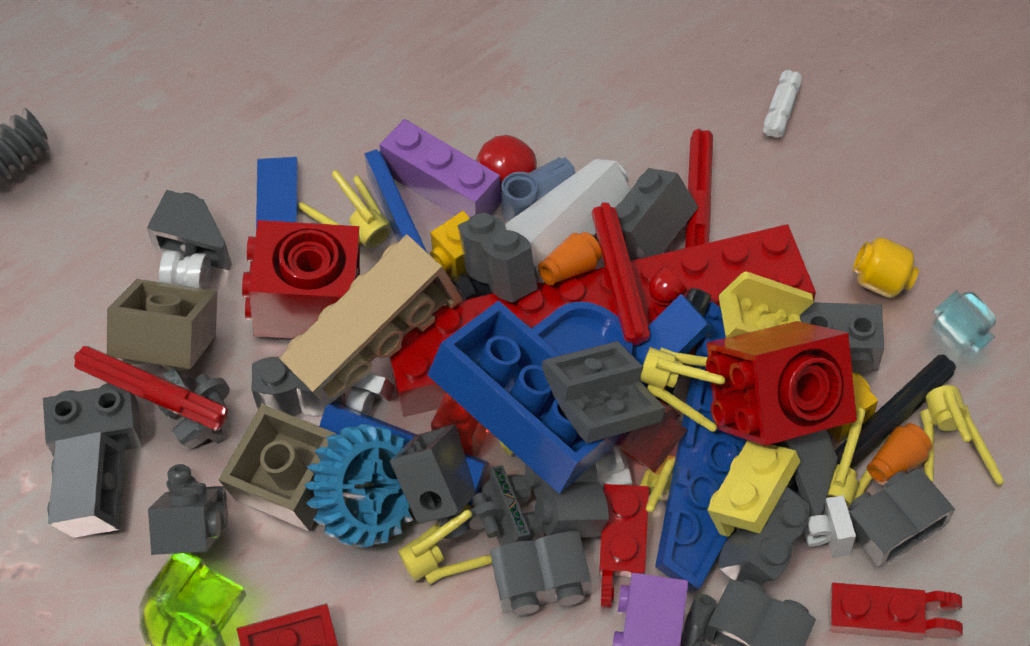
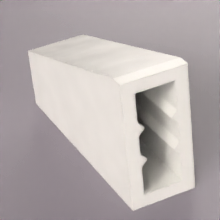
[505,159,631,283]

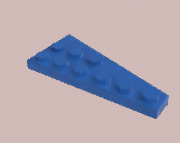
[655,302,747,593]

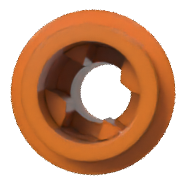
[538,232,602,285]
[867,423,932,485]

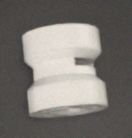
[159,250,211,289]

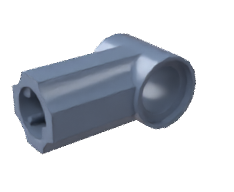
[502,157,576,222]

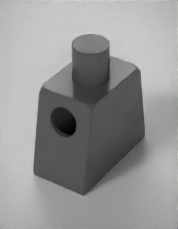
[390,424,475,539]

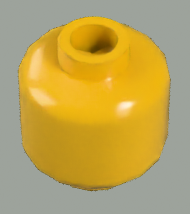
[852,237,919,298]

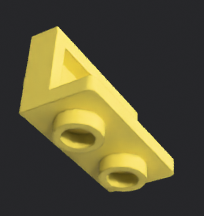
[719,272,814,338]
[707,440,800,537]

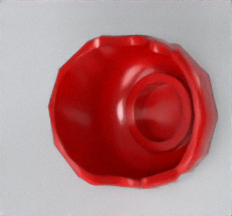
[475,135,537,192]

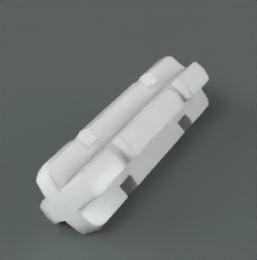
[763,69,802,138]

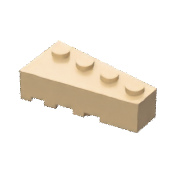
[279,234,463,406]

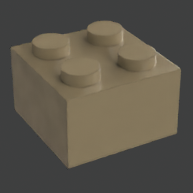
[107,279,218,371]
[218,404,337,531]

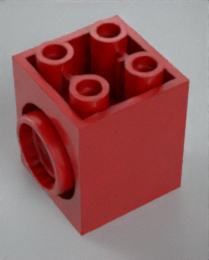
[242,220,360,339]
[706,321,857,446]

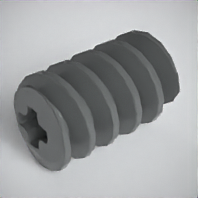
[0,108,51,180]

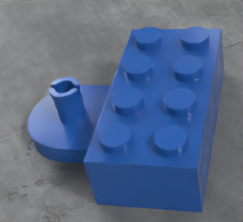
[427,300,633,494]

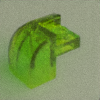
[139,553,246,646]

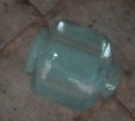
[932,290,997,354]

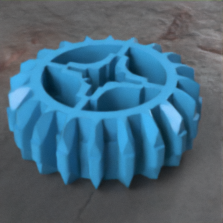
[304,424,413,547]

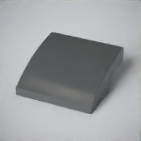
[542,341,665,443]

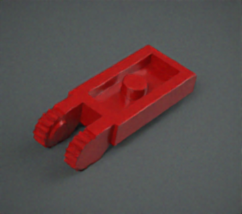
[599,484,649,608]
[829,582,963,640]

